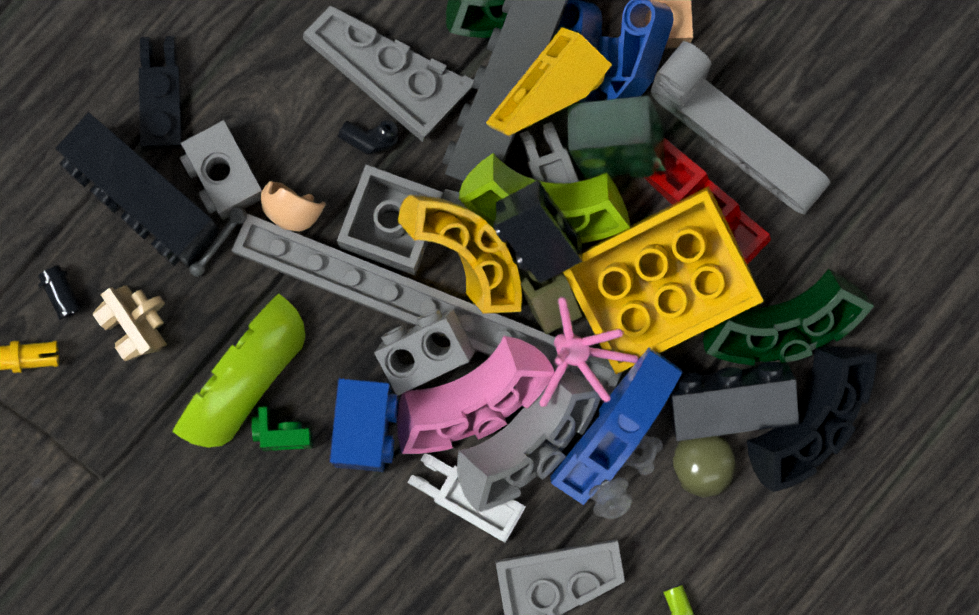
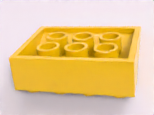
[563,186,764,374]

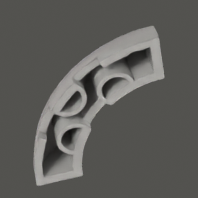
[457,370,601,512]

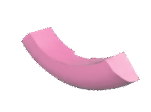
[397,336,555,454]

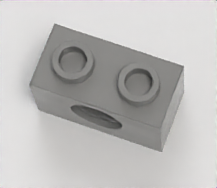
[180,120,262,220]

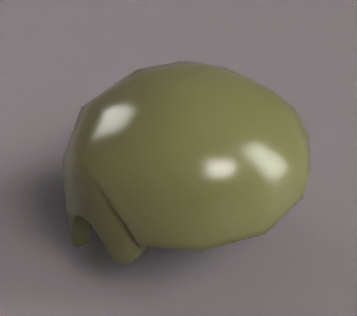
[673,436,736,498]

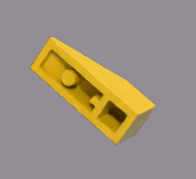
[486,28,612,136]

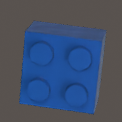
[330,379,399,472]

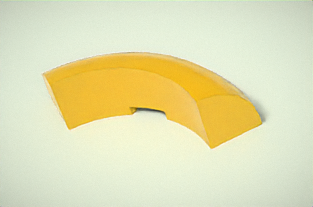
[398,195,522,314]

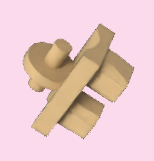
[93,285,167,361]

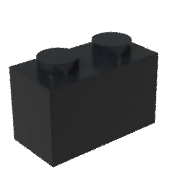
[493,180,582,283]

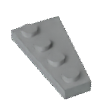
[303,6,474,142]

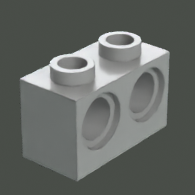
[374,308,475,396]

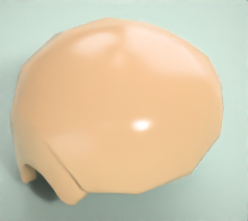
[261,181,326,232]

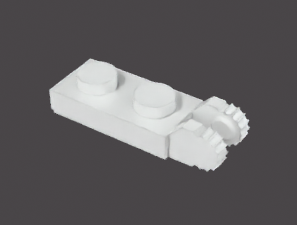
[407,453,525,543]

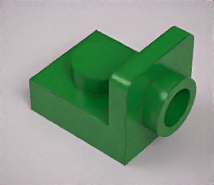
[252,407,313,451]

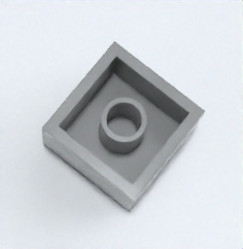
[337,165,443,276]

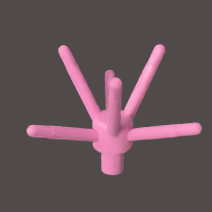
[540,297,639,407]

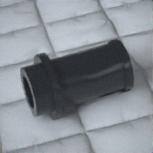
[38,265,82,320]

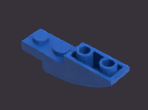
[550,347,682,505]

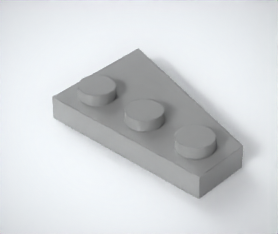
[495,539,625,615]

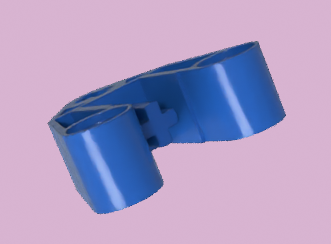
[555,0,674,119]

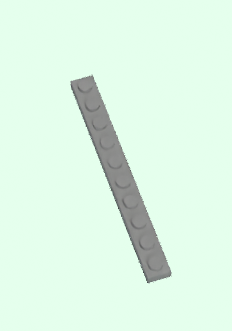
[232,214,622,402]

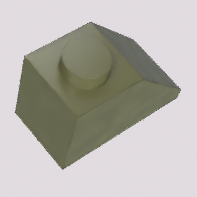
[510,251,582,334]

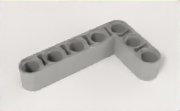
[651,41,830,215]

